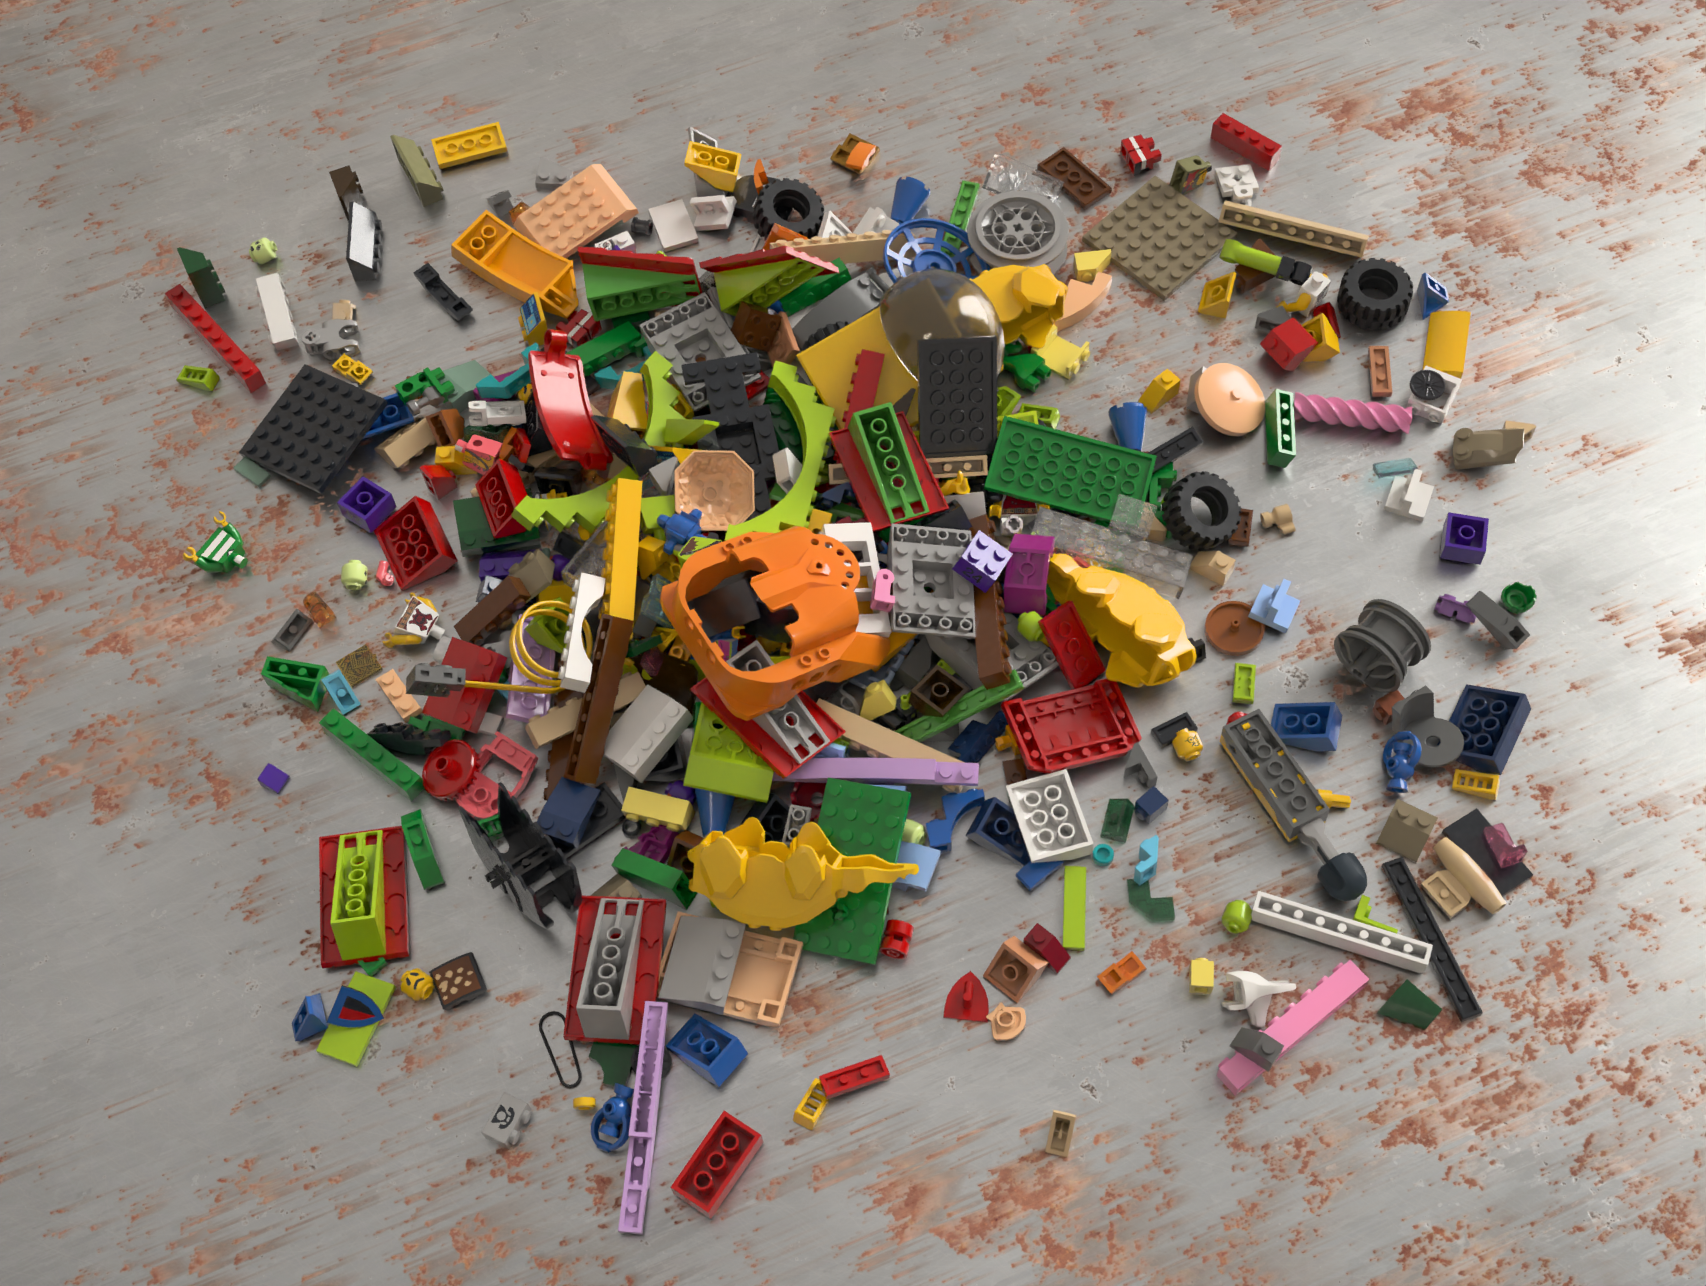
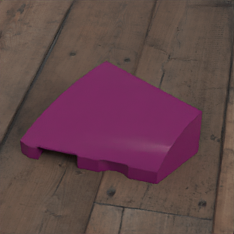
[624,824,679,864]

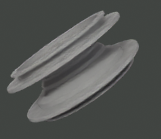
[967,191,1069,275]

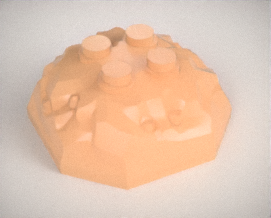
[674,450,755,531]

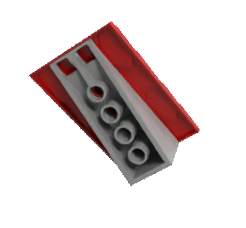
[690,640,846,779]
[563,895,667,1044]

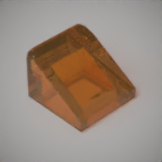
[509,201,530,225]

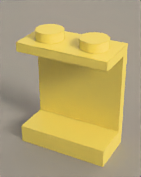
[1031,325,1090,379]

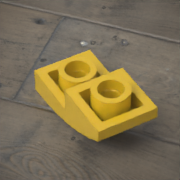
[332,353,373,385]

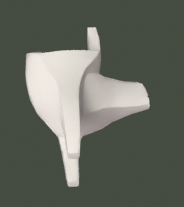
[1221,971,1296,1027]

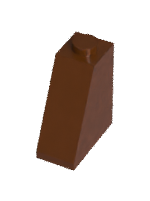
[1234,238,1276,293]

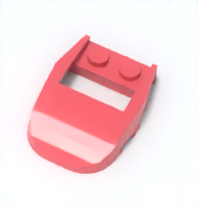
[455,731,539,819]

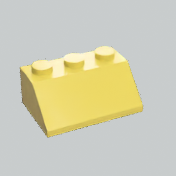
[621,787,696,832]

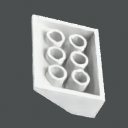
[604,685,694,783]
[1006,769,1094,863]

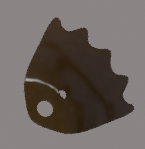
[627,649,698,715]

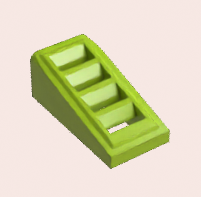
[176,365,220,391]
[1018,403,1060,429]

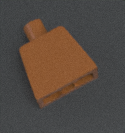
[426,408,467,447]

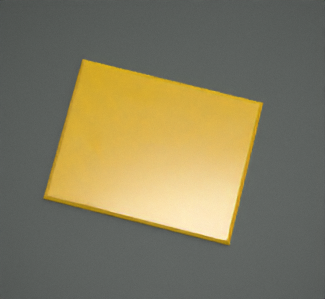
[796,278,962,430]

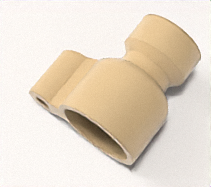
[1260,504,1296,535]

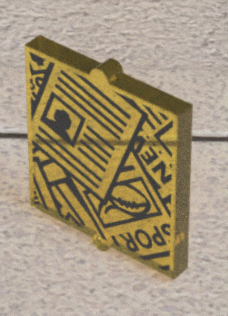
[335,644,382,687]

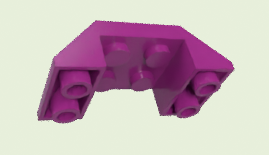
[1004,534,1055,616]

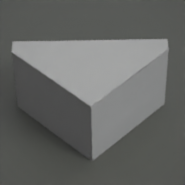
[649,457,678,496]

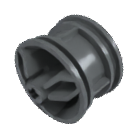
[1334,599,1431,693]

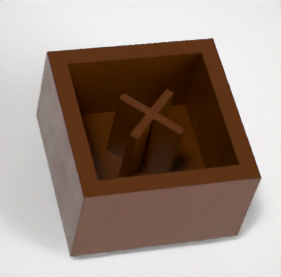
[730,301,783,352]

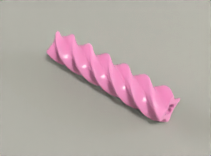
[1294,392,1413,434]

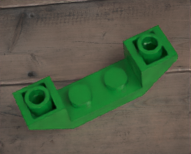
[1148,462,1177,539]
[401,809,445,890]

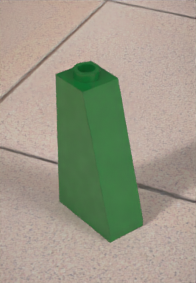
[611,848,697,910]

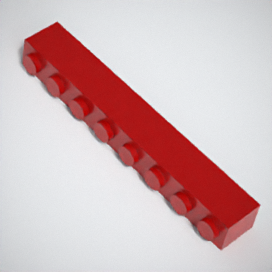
[165,284,266,393]
[826,349,885,506]

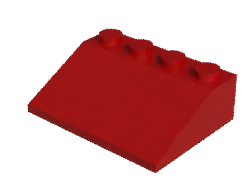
[374,496,458,591]
[422,637,508,734]

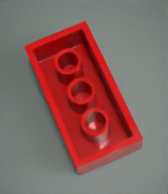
[671,1111,763,1219]

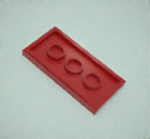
[1038,600,1106,690]

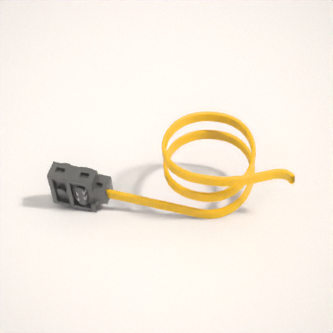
[406,600,635,698]

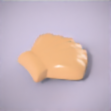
[986,1002,1026,1041]

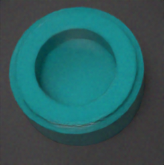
[1092,844,1114,867]

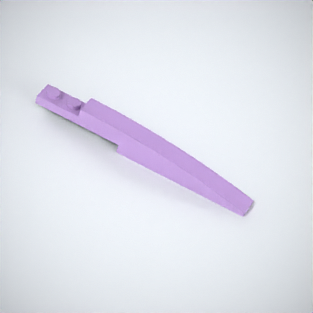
[772,758,979,786]
[618,1001,668,1234]

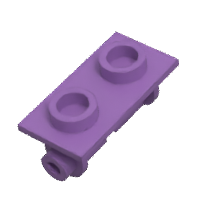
[1434,594,1476,624]

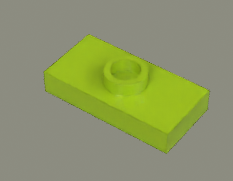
[1232,663,1256,704]

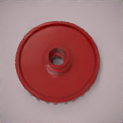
[422,740,481,801]

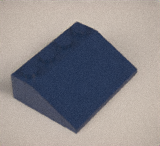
[1436,684,1531,775]

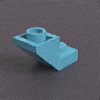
[1134,835,1159,886]

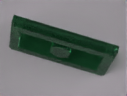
[1100,798,1134,843]

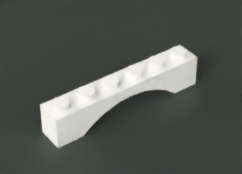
[558,572,606,693]

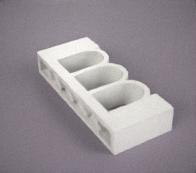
[818,523,892,637]

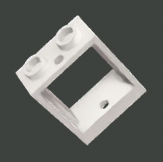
[1406,366,1462,424]

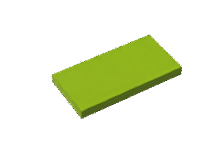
[316,971,396,1067]

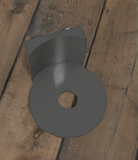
[1392,685,1464,767]

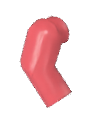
[376,560,394,586]

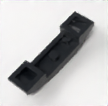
[413,263,473,321]

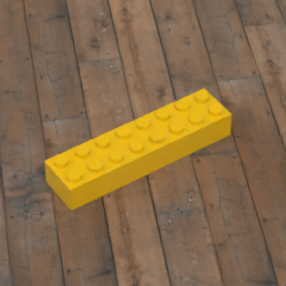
[597,478,642,642]

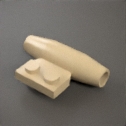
[1421,837,1507,919]

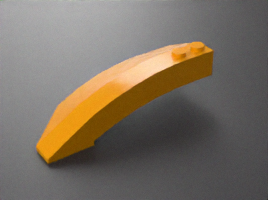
[451,210,579,318]

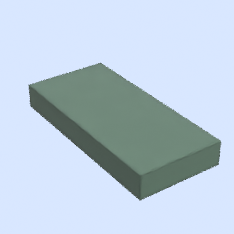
[233,457,271,488]

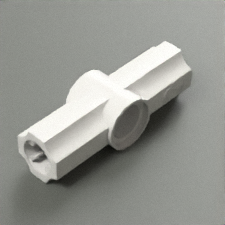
[1000,515,1023,538]

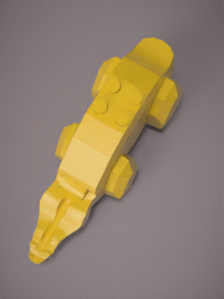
[946,264,1068,374]
[1047,554,1197,688]
[688,817,919,931]

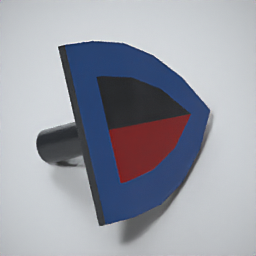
[327,985,384,1028]

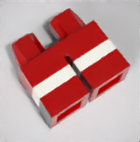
[1120,134,1162,176]
[556,309,602,349]

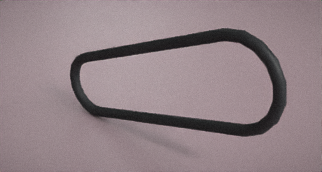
[539,1011,582,1088]

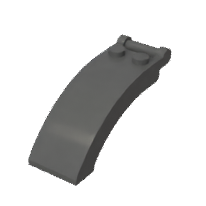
[792,267,892,351]

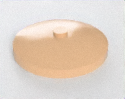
[1194,363,1265,436]

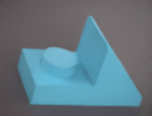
[321,669,361,715]

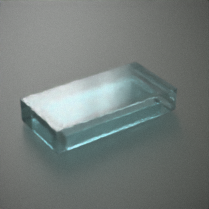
[1373,458,1418,479]

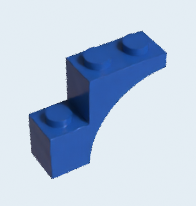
[926,789,985,853]

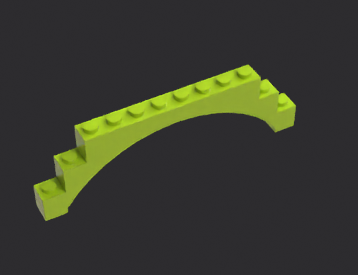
[511,351,685,534]
[724,361,836,541]

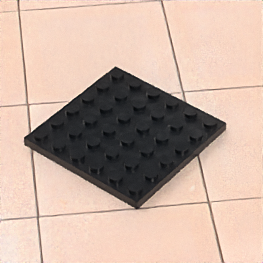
[239,364,388,494]

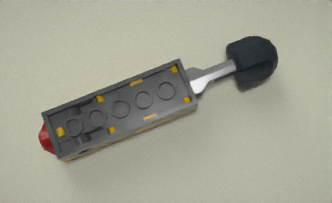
[1220,709,1367,902]

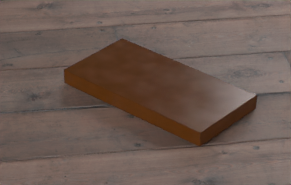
[1037,147,1112,210]

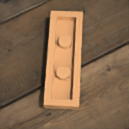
[375,669,422,723]

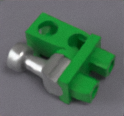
[395,367,455,416]

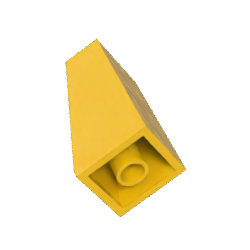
[607,371,648,439]

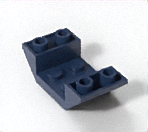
[810,482,861,511]

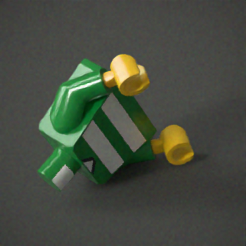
[183,511,248,573]

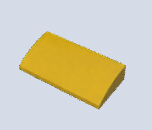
[1422,311,1471,379]

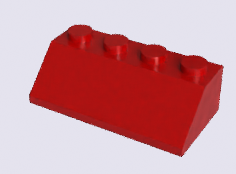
[475,459,527,538]

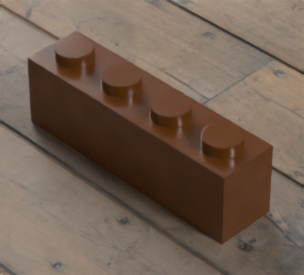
[453,576,531,646]

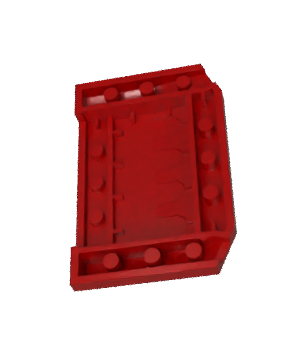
[1001,678,1142,774]

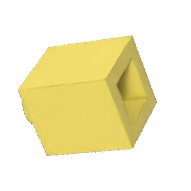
[1189,958,1214,994]

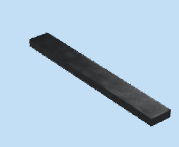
[1382,857,1483,1022]

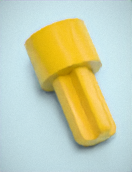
[1316,789,1351,809]

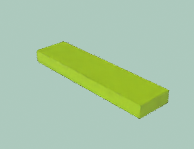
[1063,866,1086,951]

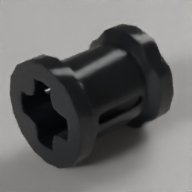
[631,217,653,236]

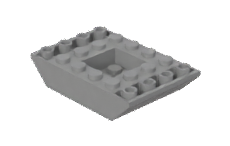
[639,292,761,412]
[887,523,976,639]
[925,609,1059,702]

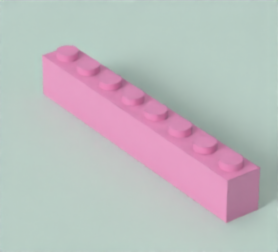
[1216,960,1369,1096]

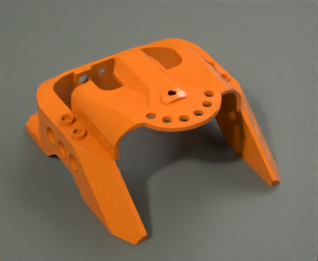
[659,526,890,721]

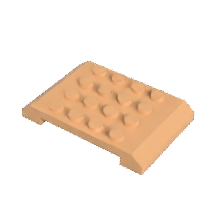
[514,164,639,258]
[657,911,803,1027]

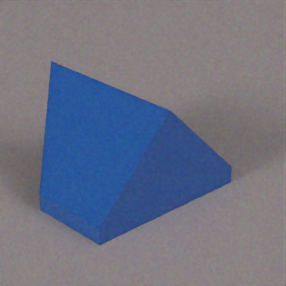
[1417,272,1449,320]
[292,993,328,1041]

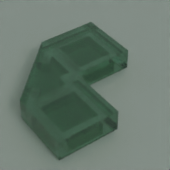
[1126,879,1175,921]

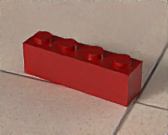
[1210,113,1282,171]

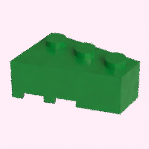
[261,656,330,712]

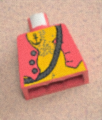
[455,435,502,475]

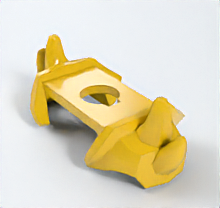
[938,471,970,496]

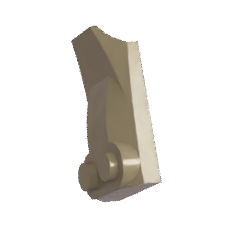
[1453,428,1524,470]

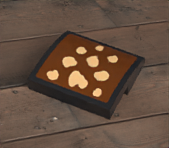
[429,952,487,1011]

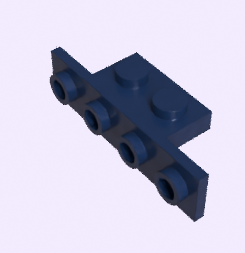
[948,710,1008,763]

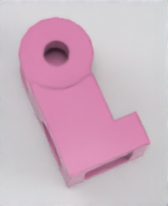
[870,569,895,612]

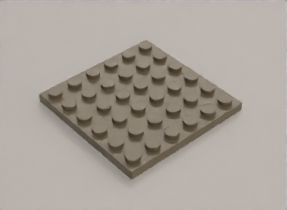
[1082,176,1238,301]

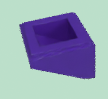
[257,763,290,793]

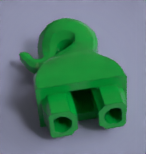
[1002,341,1051,392]

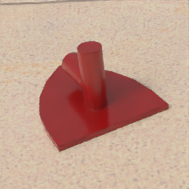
[943,971,989,1023]

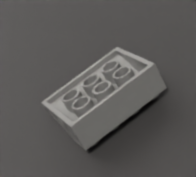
[658,916,746,1015]

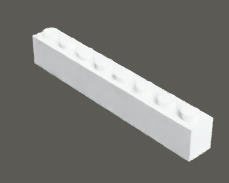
[1251,891,1433,974]

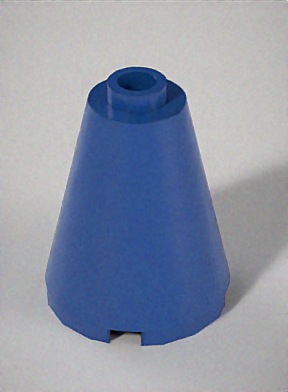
[890,177,931,224]
[1108,402,1147,452]
[695,788,736,837]

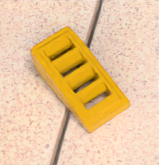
[1452,769,1500,800]
[793,1078,830,1131]

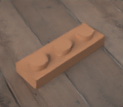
[1368,346,1393,397]

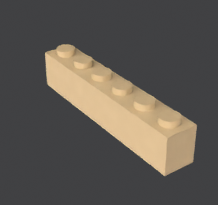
[525,671,646,749]

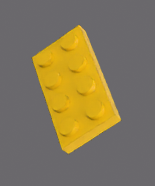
[431,122,507,169]

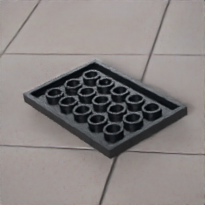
[917,335,997,458]

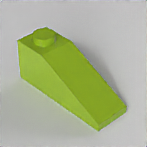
[664,419,719,448]

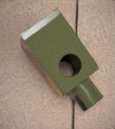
[1169,155,1212,195]

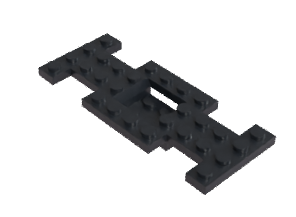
[681,352,779,542]

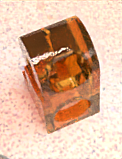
[303,592,336,628]

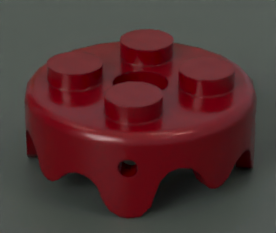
[790,782,826,824]

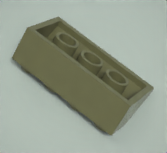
[390,135,444,207]

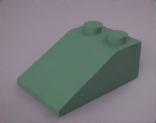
[439,360,494,414]

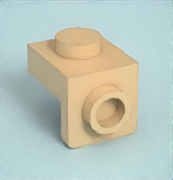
[332,300,356,320]

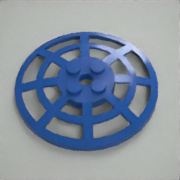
[883,218,990,308]

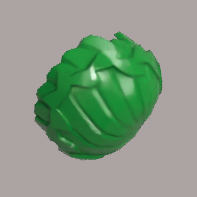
[1501,582,1537,614]

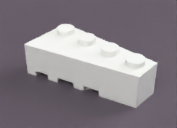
[255,273,299,351]

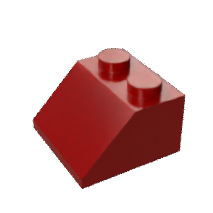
[1260,318,1318,371]

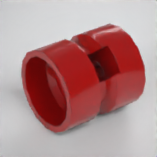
[879,919,914,959]

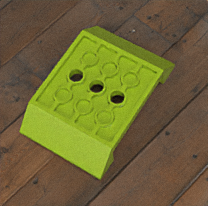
[683,702,774,803]

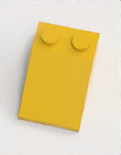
[684,141,741,192]

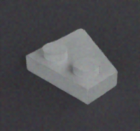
[535,157,573,188]

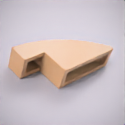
[1053,272,1112,332]

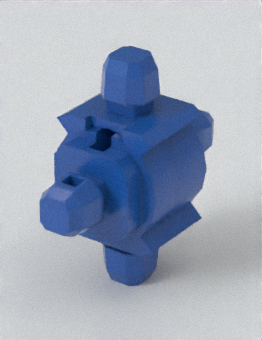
[657,509,707,555]

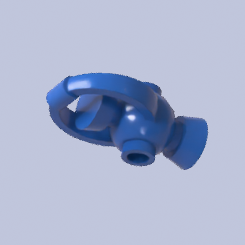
[1383,731,1422,793]
[591,1083,634,1152]

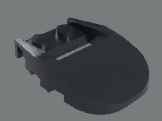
[726,175,795,223]

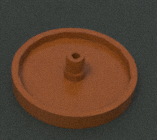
[1205,601,1265,656]

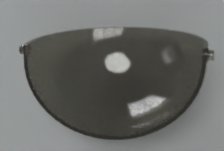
[880,269,1005,381]

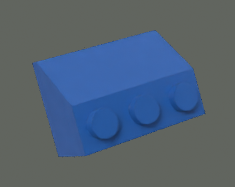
[363,393,415,439]

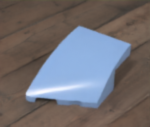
[892,841,941,892]

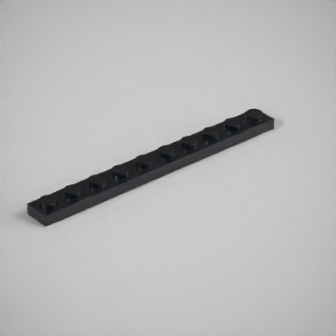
[1027,426,1203,536]

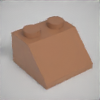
[983,936,1049,1003]

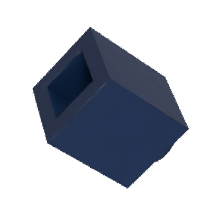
[1134,786,1169,824]

